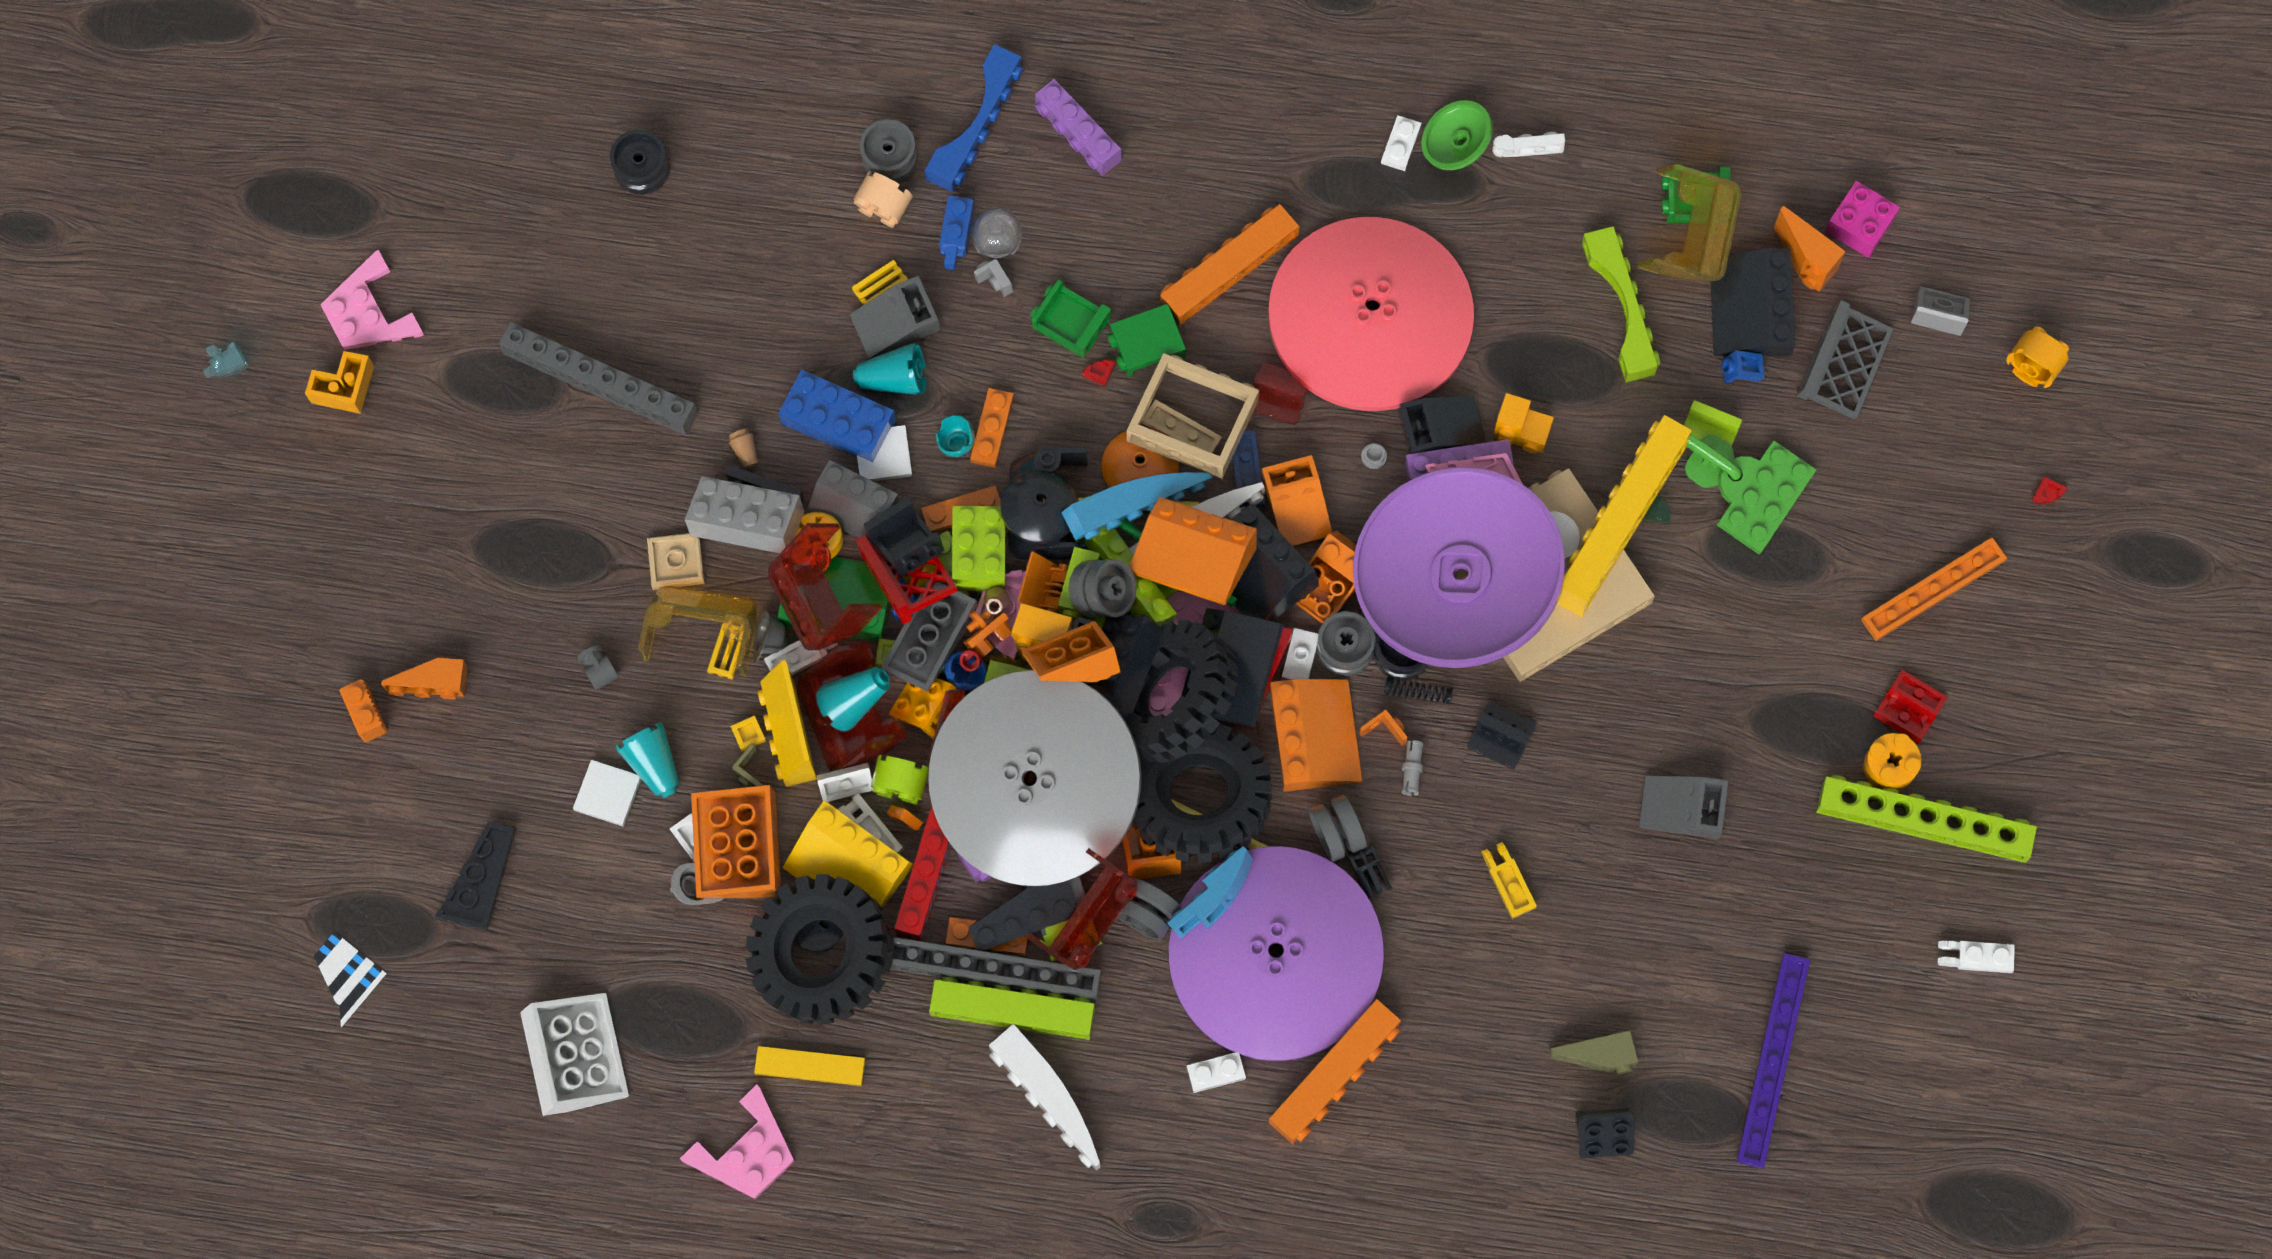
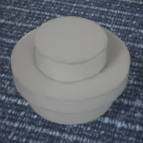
[1361,443,1387,469]

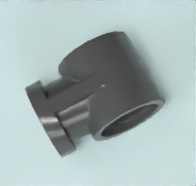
[578,645,619,690]

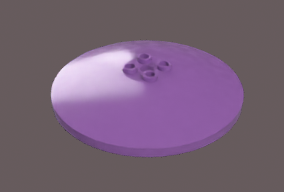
[1353,467,1565,668]
[1169,846,1384,1061]

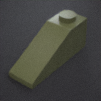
[1549,1031,1638,1075]

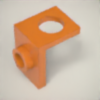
[1360,710,1408,746]

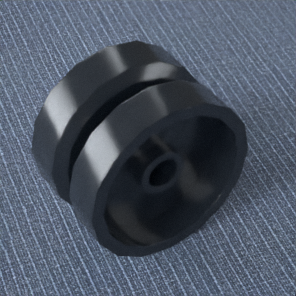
[610,129,670,195]
[1374,634,1428,681]

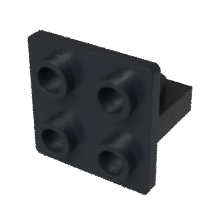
[1467,701,1536,770]
[1575,1108,1635,1158]

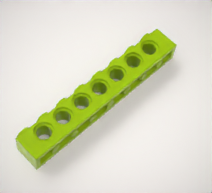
[1816,775,2037,863]

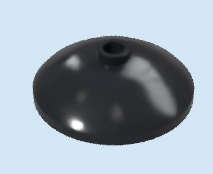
[1000,470,1078,544]

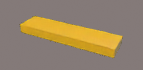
[754,1046,865,1086]

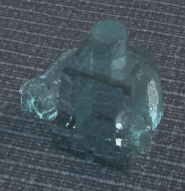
[203,343,250,379]

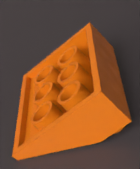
[1129,497,1257,605]
[1270,679,1362,792]
[691,785,781,898]

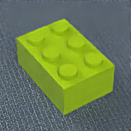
[952,506,1005,591]

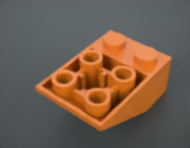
[1261,455,1332,547]
[1296,531,1356,624]

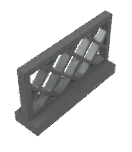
[1797,300,1893,420]

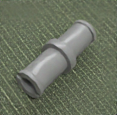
[1402,740,1423,796]

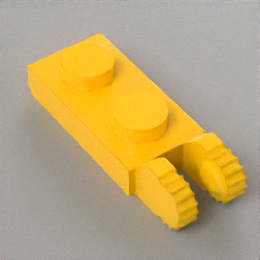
[1482,842,1537,919]

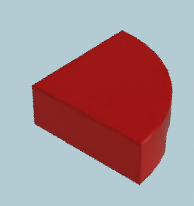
[1082,359,1116,386]
[2032,476,2068,503]

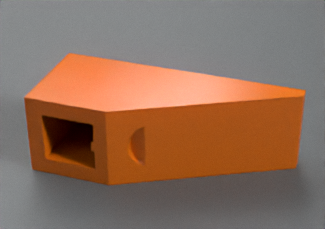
[381,658,468,700]

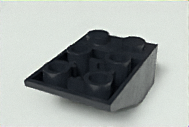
[1398,396,1486,454]

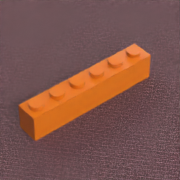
[1160,204,1299,326]
[1269,999,1401,1144]

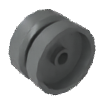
[859,119,918,183]
[1069,559,1136,618]
[1317,611,1376,677]
[1308,794,1367,862]
[1112,878,1181,941]

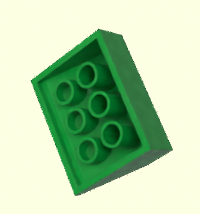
[777,557,896,642]

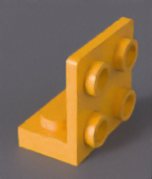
[889,678,965,741]

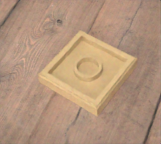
[647,533,705,590]

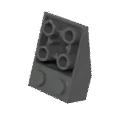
[849,276,940,359]
[1639,776,1728,839]

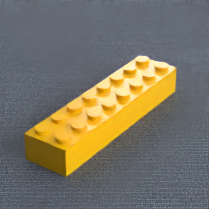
[1557,415,1692,618]

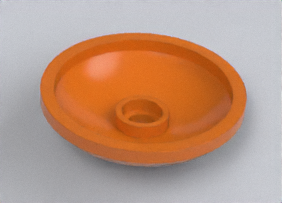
[1101,431,1179,488]

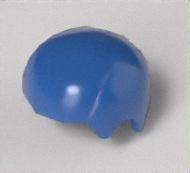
[944,652,987,691]

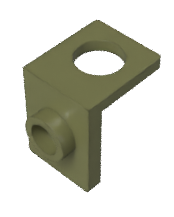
[732,743,763,788]

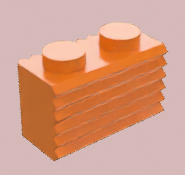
[339,679,388,743]

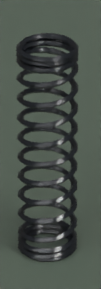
[1384,677,1453,705]

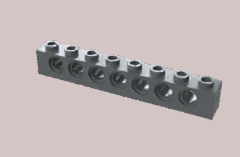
[499,322,698,436]
[887,937,1101,1002]

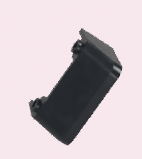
[1008,447,1088,560]

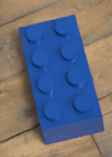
[778,369,896,462]

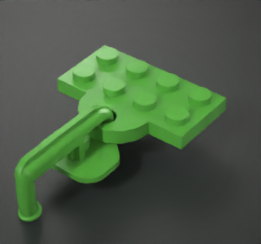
[1685,434,1816,554]

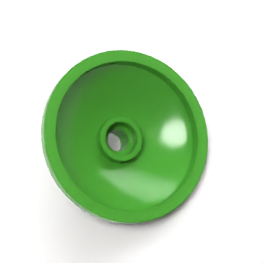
[1421,100,1493,170]

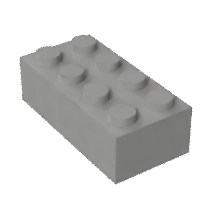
[685,476,804,555]

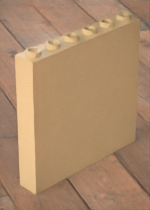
[1454,468,1655,682]

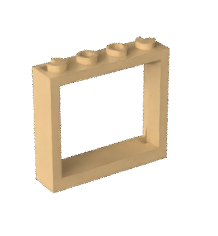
[1127,353,1259,479]

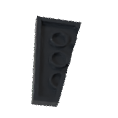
[434,822,516,931]
[968,881,1079,951]

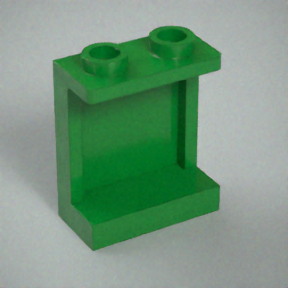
[1662,166,1731,224]
[1030,279,1112,358]
[1107,304,1186,377]

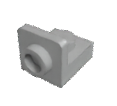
[974,259,1013,297]

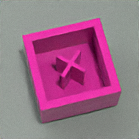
[1825,181,1900,258]

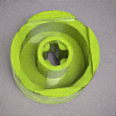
[871,755,929,805]

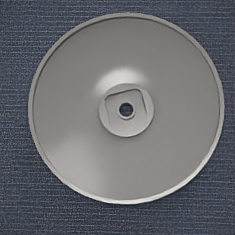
[929,671,1141,886]

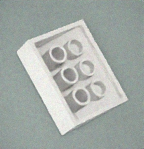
[520,993,629,1116]

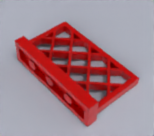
[856,535,958,625]

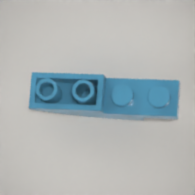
[1168,846,1253,939]

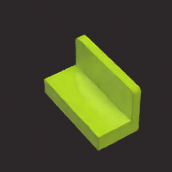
[1684,400,1742,446]

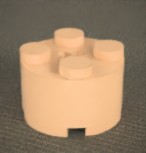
[854,171,913,228]

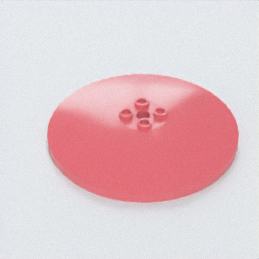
[1268,217,1474,411]

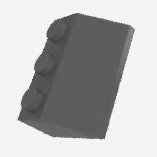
[807,460,900,540]

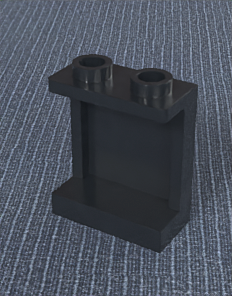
[864,497,945,577]

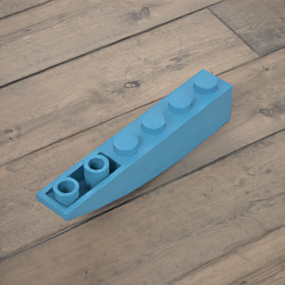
[1062,472,1212,540]

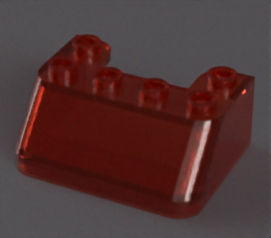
[797,643,907,771]

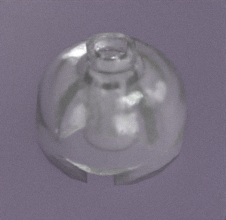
[971,207,1022,259]

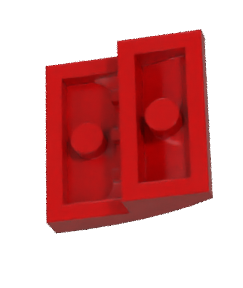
[1873,670,1948,744]

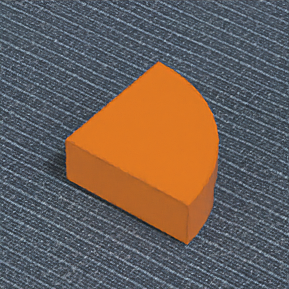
[887,805,923,830]

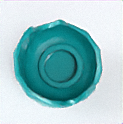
[936,415,975,457]

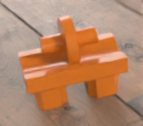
[963,610,1012,657]

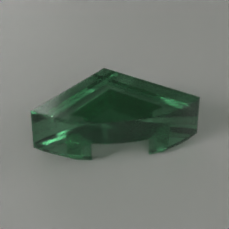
[1644,495,1670,525]

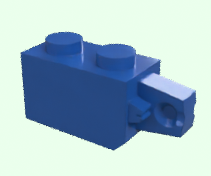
[940,195,975,270]

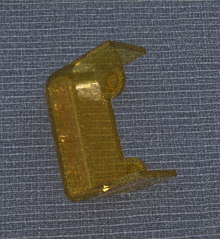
[1637,164,1742,282]
[638,586,759,677]

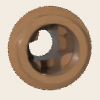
[729,428,759,469]
[984,587,1010,614]

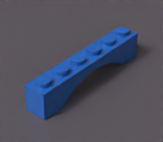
[925,44,1024,192]

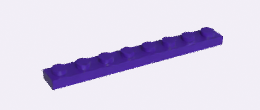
[1736,953,1810,1169]

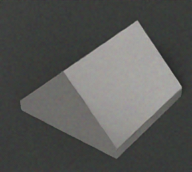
[1911,286,1970,336]

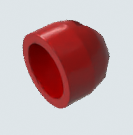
[960,649,982,671]

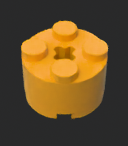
[2006,326,2069,388]
[1863,733,1921,791]

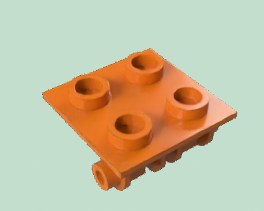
[1018,552,1069,613]

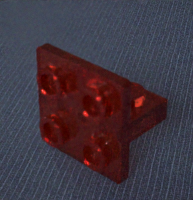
[1254,363,1308,425]

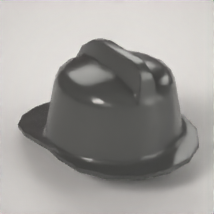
[753,611,787,664]

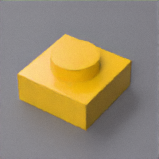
[730,716,766,752]

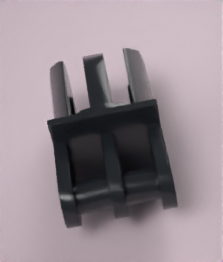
[1347,844,1392,899]

